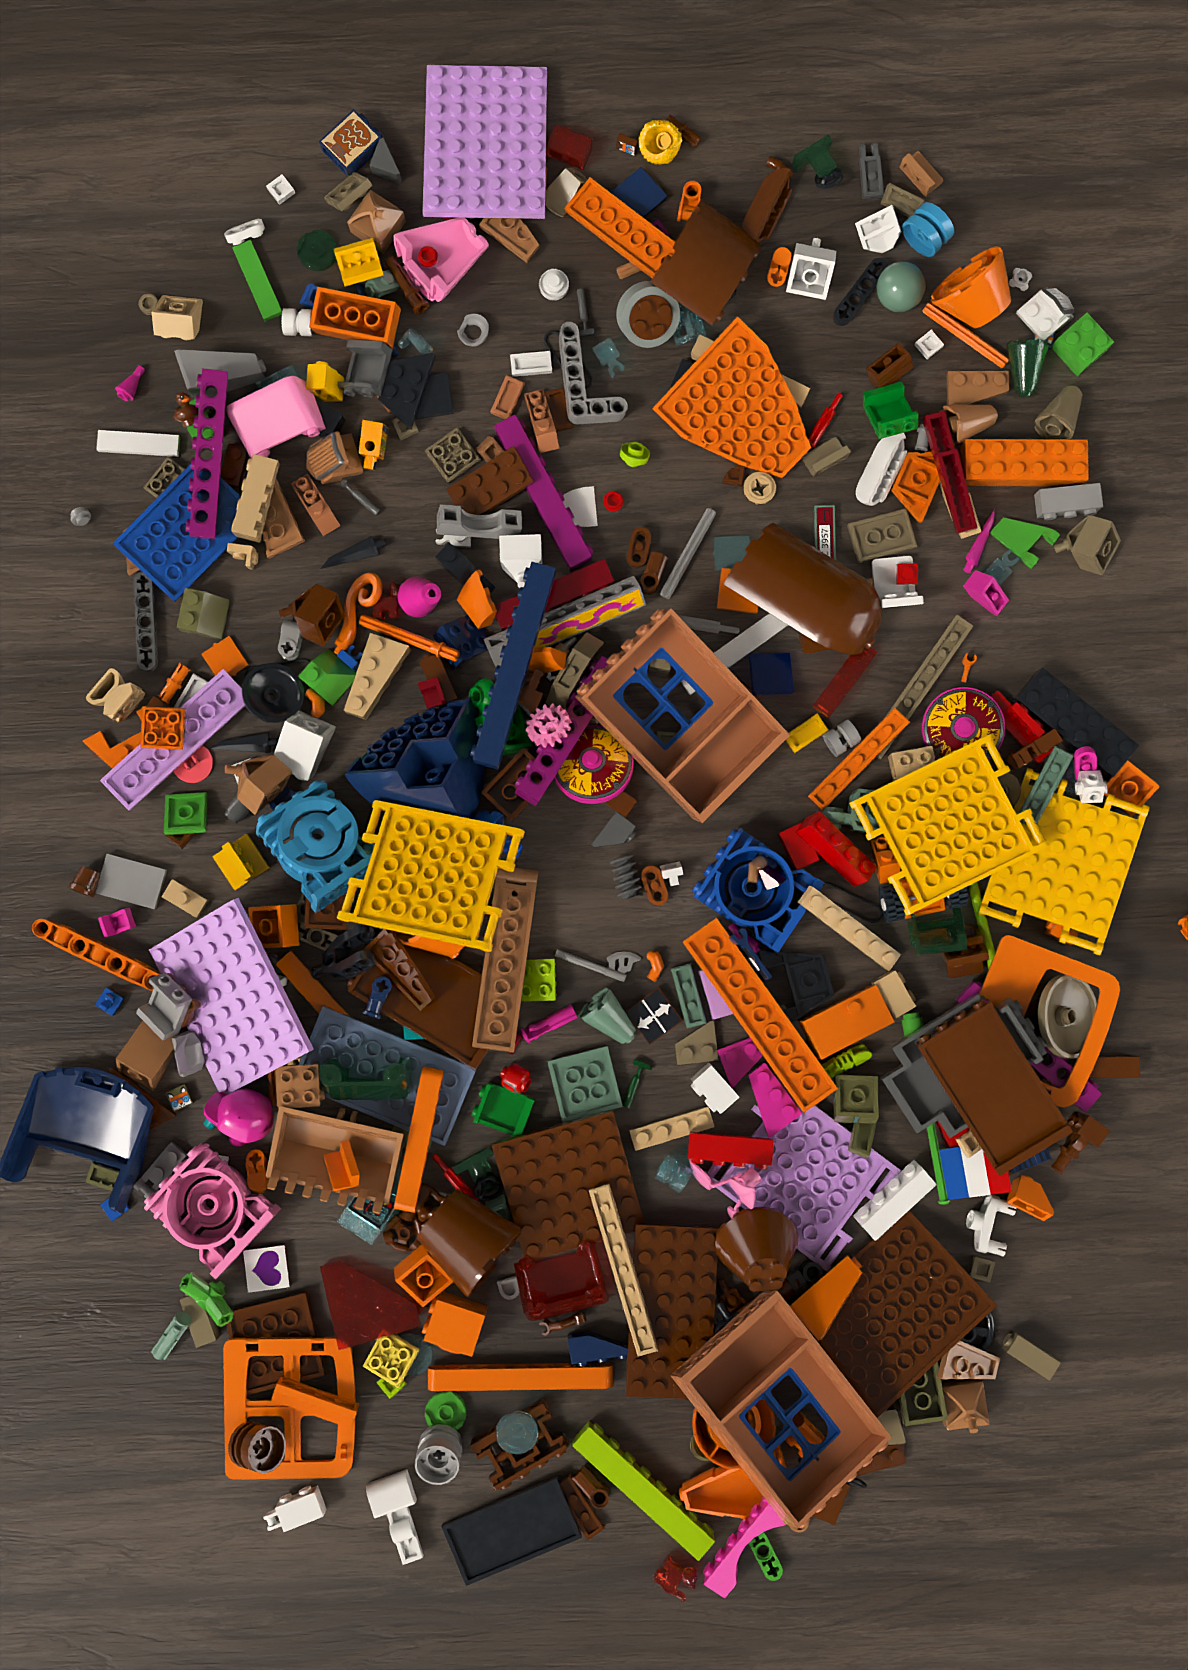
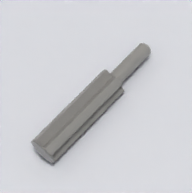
[679,615,740,634]

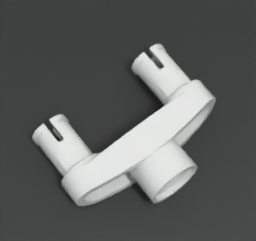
[966,1195,1016,1256]

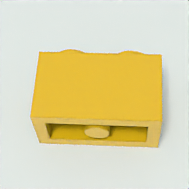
[306,361,344,402]

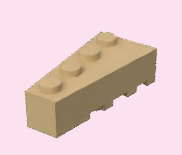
[344,633,412,720]

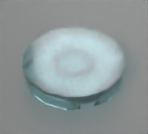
[401,1333,433,1376]
[496,1411,539,1454]

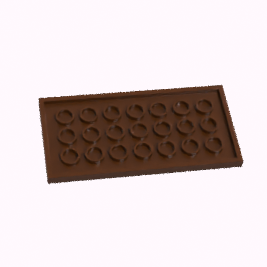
[625,1223,719,1399]

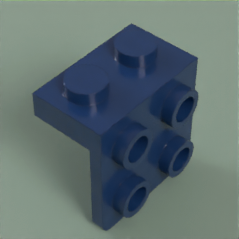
[433,615,488,670]

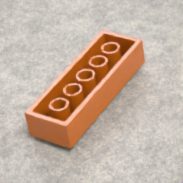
[960,439,1088,486]

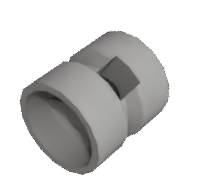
[822,720,861,757]

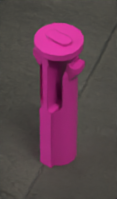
[521,1004,578,1044]

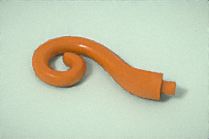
[334,572,383,655]

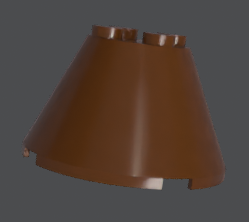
[715,1207,799,1292]

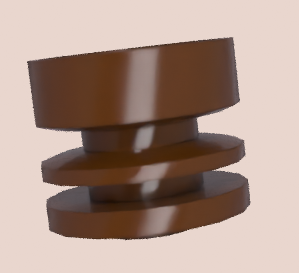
[228,1421,286,1474]

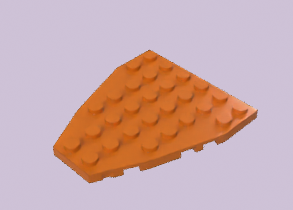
[652,316,811,478]

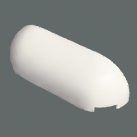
[856,433,907,506]

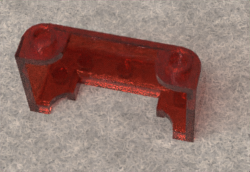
[514,1242,609,1321]

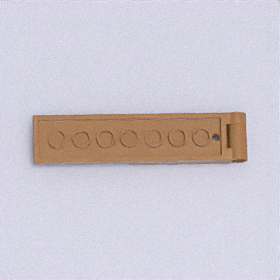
[472,867,538,1053]

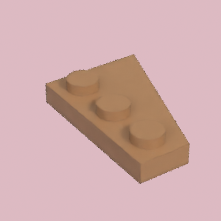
[937,1341,1000,1379]

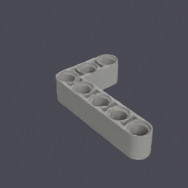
[559,322,628,424]

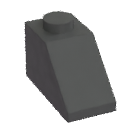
[591,812,636,848]

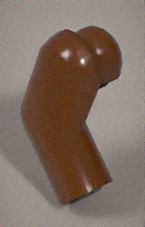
[766,156,788,170]

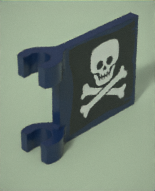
[728,928,772,981]

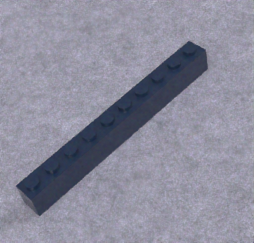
[471,561,556,770]

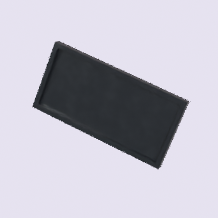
[441,1476,582,1586]

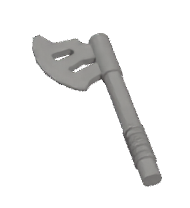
[555,949,641,982]

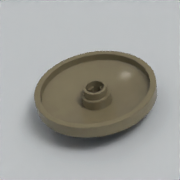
[1038,975,1097,1059]

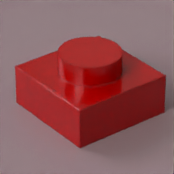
[896,564,918,585]

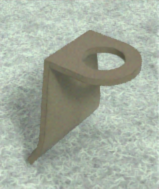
[545,168,587,217]

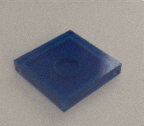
[749,653,794,695]

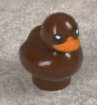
[173,391,198,428]

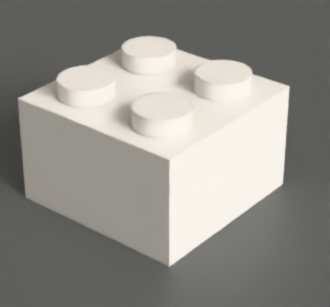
[690,1062,739,1114]

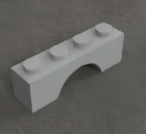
[437,504,522,539]

